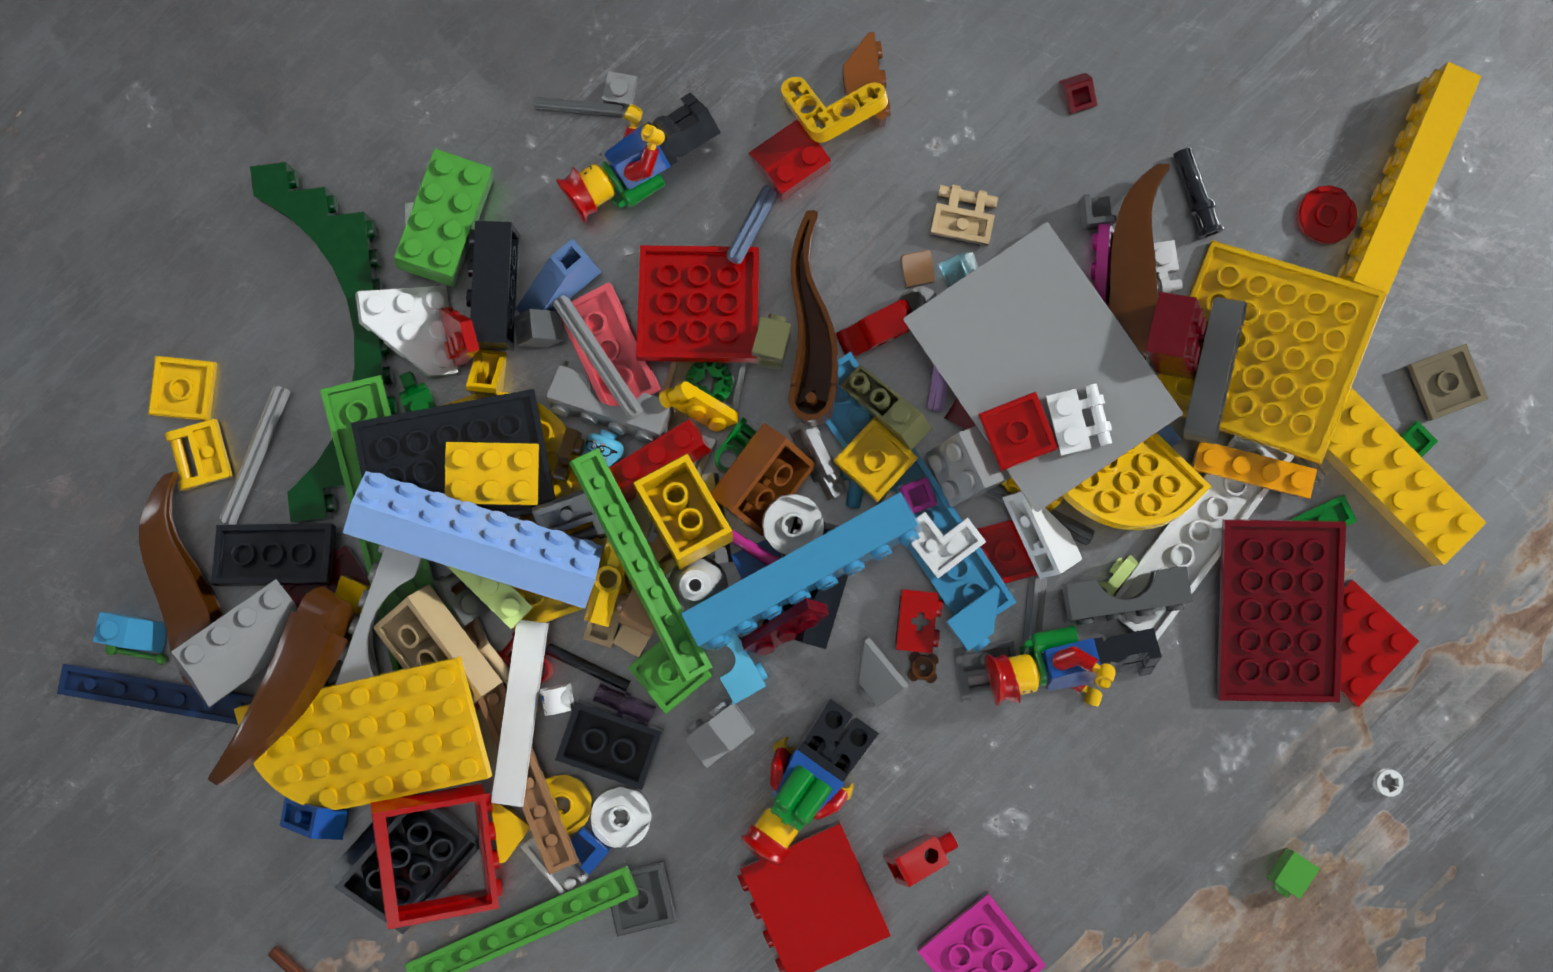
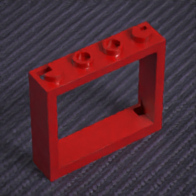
[370,783,503,930]

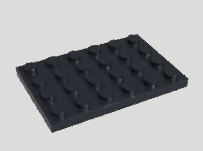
[351,389,556,517]

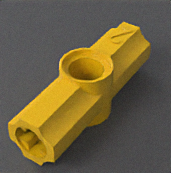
[584,538,626,627]

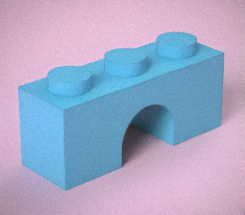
[703,634,768,704]

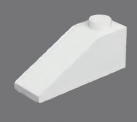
[1002,491,1082,579]

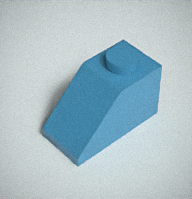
[945,585,1000,652]
[93,612,167,653]

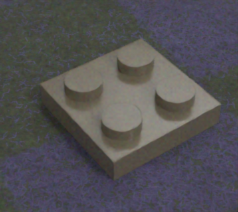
[1407,344,1488,421]

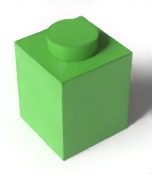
[1267,848,1320,899]

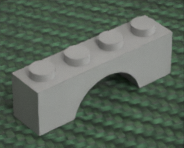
[546,365,674,444]

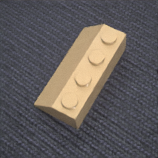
[373,584,502,704]

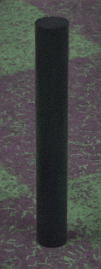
[545,643,631,692]

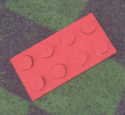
[561,283,662,406]

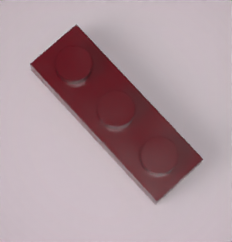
[741,598,829,655]

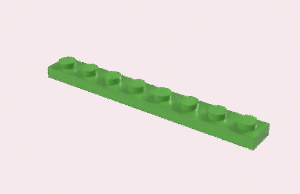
[569,448,712,683]
[405,865,639,972]

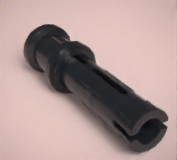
[1173,147,1225,239]

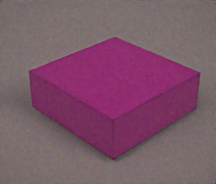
[898,477,938,514]

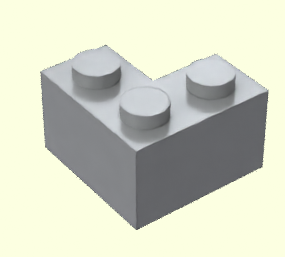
[684,700,755,768]

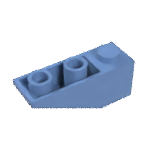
[516,238,602,314]

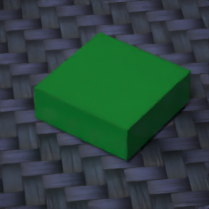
[1400,420,1438,457]

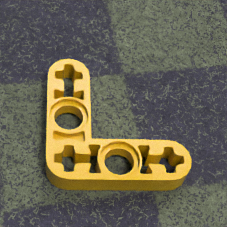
[781,77,888,143]

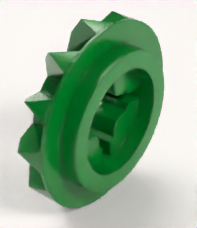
[685,362,733,402]

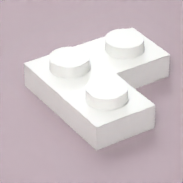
[911,512,986,579]

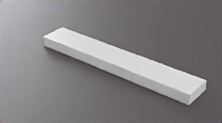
[491,620,549,807]

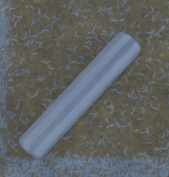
[727,185,777,264]

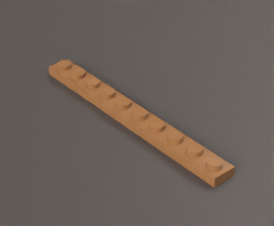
[438,582,579,875]

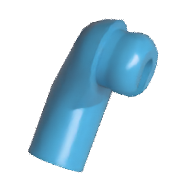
[840,470,863,508]

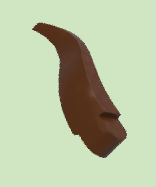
[1109,164,1170,360]
[788,210,839,426]
[139,471,224,687]
[208,586,354,787]

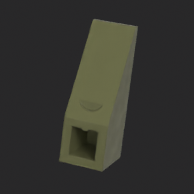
[840,365,932,450]

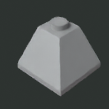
[858,636,908,707]

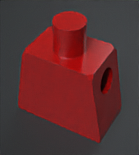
[883,831,958,887]

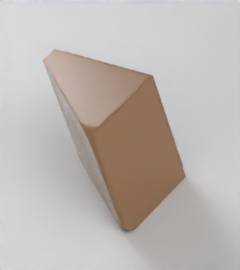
[900,250,935,288]

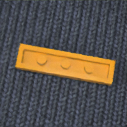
[1191,441,1317,499]

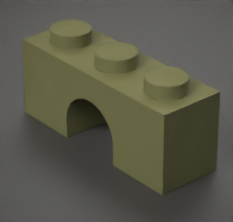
[752,314,791,371]

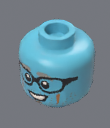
[581,429,625,468]

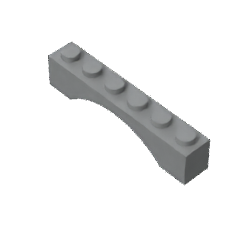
[329,545,423,686]

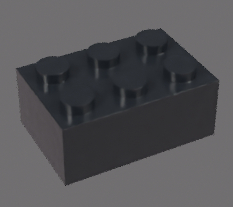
[555,700,664,790]

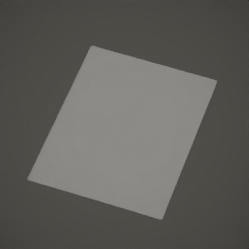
[903,222,1183,512]

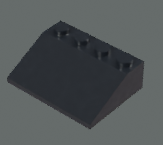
[329,792,480,934]

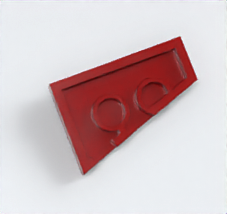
[439,306,479,367]

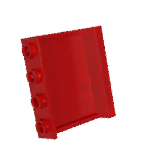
[737,820,891,972]

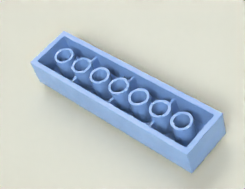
[343,471,603,609]

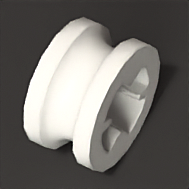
[1372,768,1404,797]

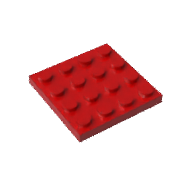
[636,245,759,363]

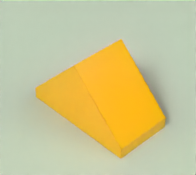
[466,349,507,396]
[491,803,530,863]

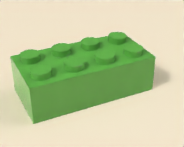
[394,148,493,287]

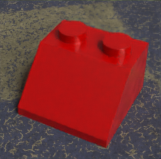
[748,119,831,201]

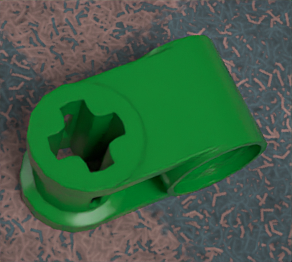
[715,417,757,474]

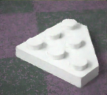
[355,285,459,377]

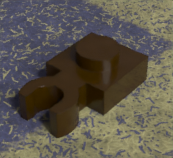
[553,427,585,482]

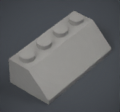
[171,579,298,708]

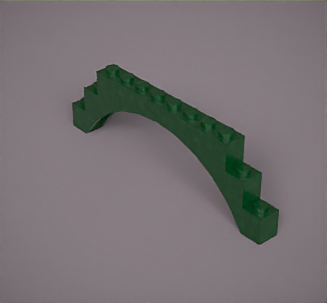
[250,162,398,523]

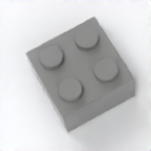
[925,426,1011,507]

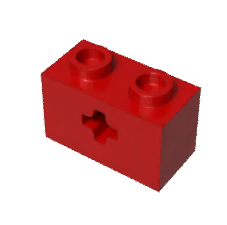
[894,589,943,653]

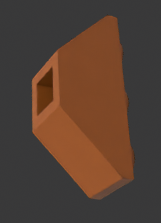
[842,32,891,127]

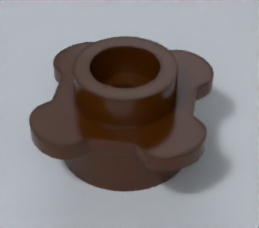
[907,652,939,683]

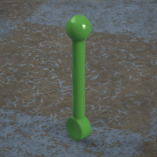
[105,645,167,665]

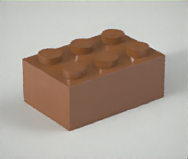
[711,423,817,536]

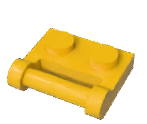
[165,419,233,491]

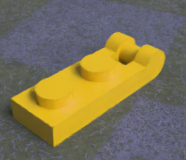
[659,381,738,432]

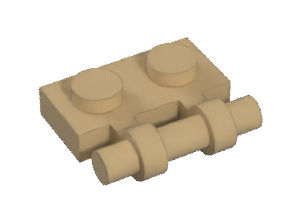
[930,184,998,246]

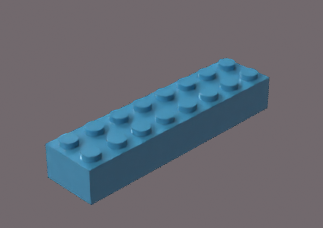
[681,492,923,650]

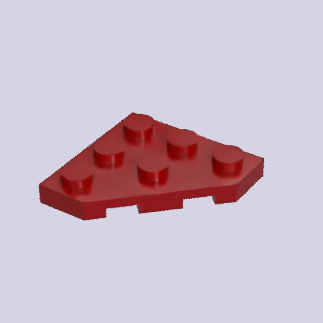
[1340,579,1419,707]

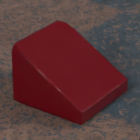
[1059,73,1098,114]
[944,398,976,431]

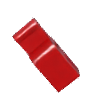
[835,300,913,358]

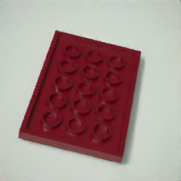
[1217,519,1346,703]

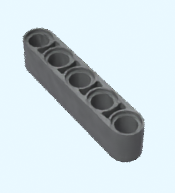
[1183,297,1247,445]

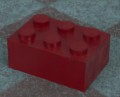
[1146,292,1208,380]

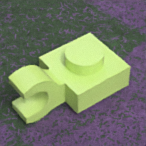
[1098,555,1139,597]

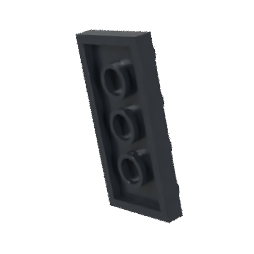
[211,523,336,586]

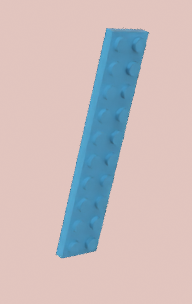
[826,352,1017,616]

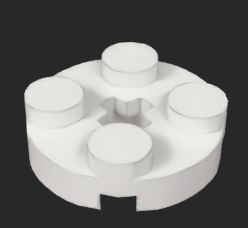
[762,494,824,555]
[591,786,652,848]

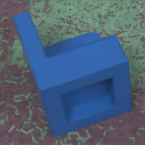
[571,825,611,875]

